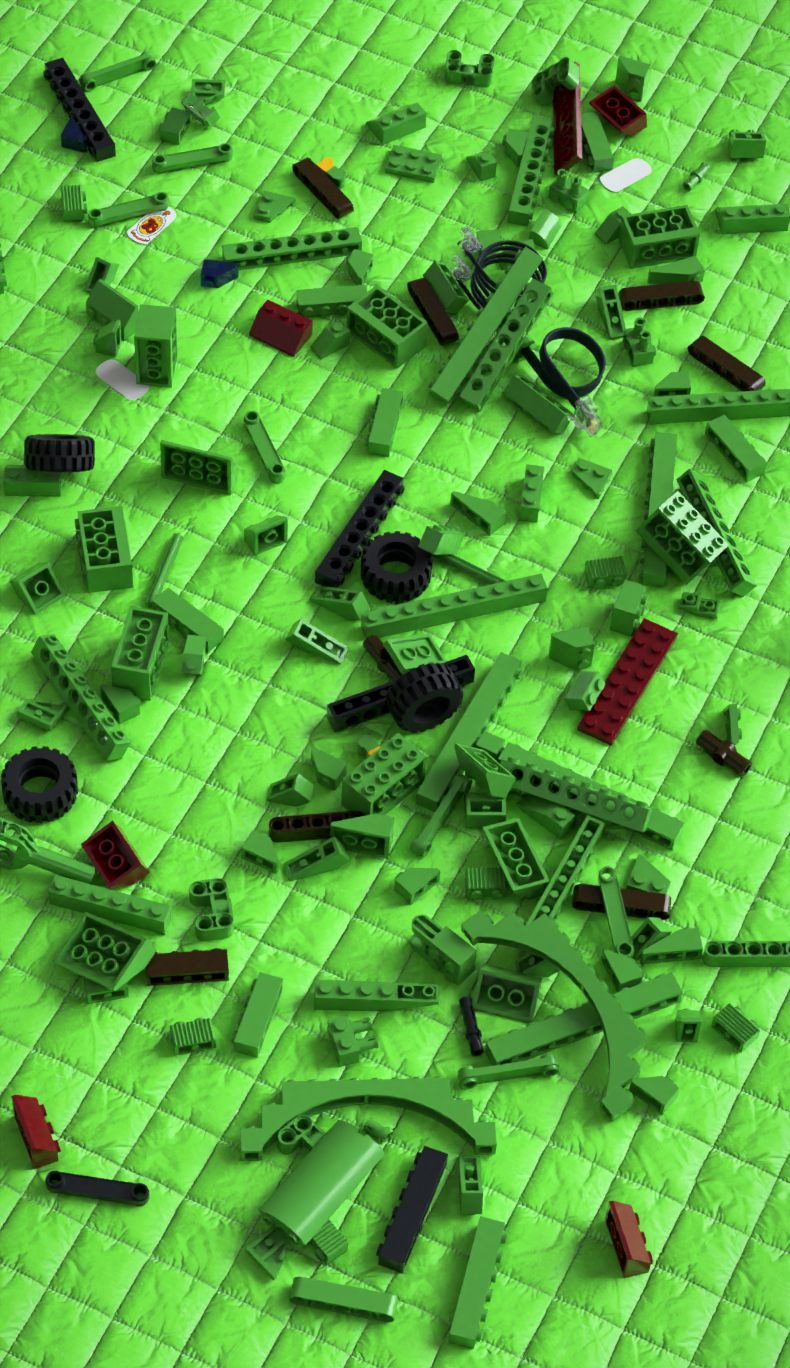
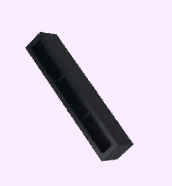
[376,1146,448,1274]

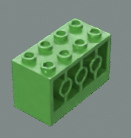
[619,205,700,269]
[347,285,428,369]
[134,304,177,388]
[636,491,729,585]
[75,506,133,593]
[111,606,169,701]
[341,733,426,816]

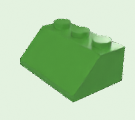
[366,103,426,145]
[86,279,138,341]
[4,465,62,497]
[454,743,516,799]
[473,963,543,1022]

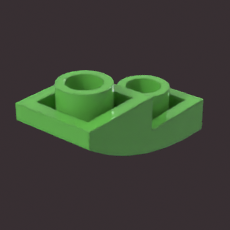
[679,592,721,619]

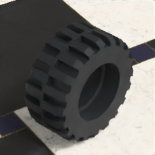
[24,434,95,472]
[360,531,432,603]
[386,662,463,733]
[1,746,78,823]

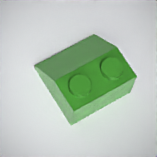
[615,56,651,101]
[244,515,288,556]
[10,562,66,614]
[548,626,595,670]

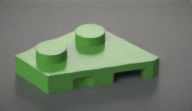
[191,79,225,105]
[254,191,295,223]
[572,458,612,499]
[17,699,69,731]
[723,704,742,745]
[626,855,671,894]
[246,1226,291,1281]

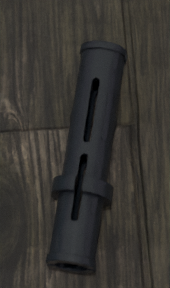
[459,996,484,1056]

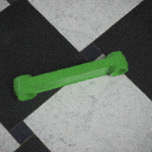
[79,52,156,91]
[152,143,233,174]
[88,192,169,228]
[244,411,285,484]
[410,774,472,856]
[598,866,634,958]
[458,1054,559,1089]

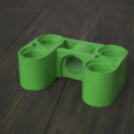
[445,50,494,87]
[532,57,579,106]
[189,878,234,941]
[278,1115,326,1154]

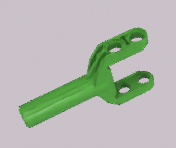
[0,818,96,884]

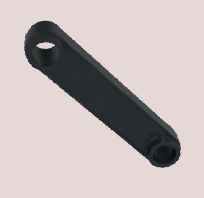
[45,1171,150,1206]

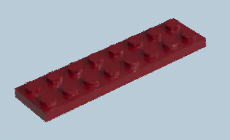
[553,62,582,175]
[577,618,678,746]

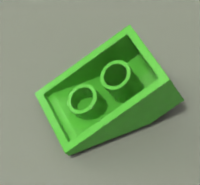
[330,814,394,859]

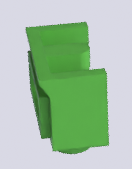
[181,90,220,127]

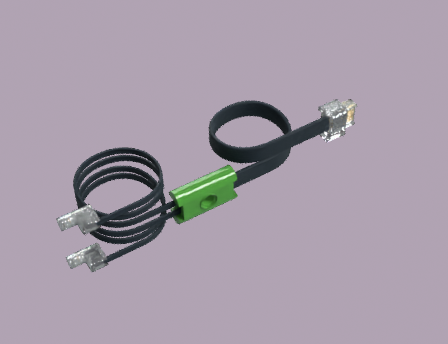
[450,226,606,437]

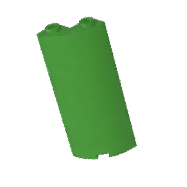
[258,1120,385,1245]

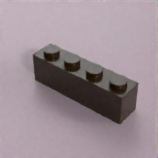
[146,948,229,986]

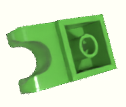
[410,914,477,986]

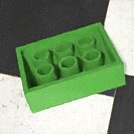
[160,440,238,495]
[52,912,157,991]

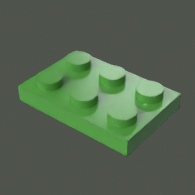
[385,145,442,183]
[383,633,447,674]

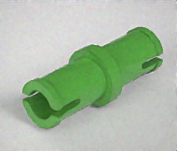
[682,162,710,191]

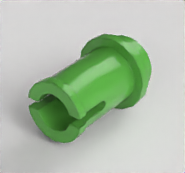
[363,1118,392,1142]

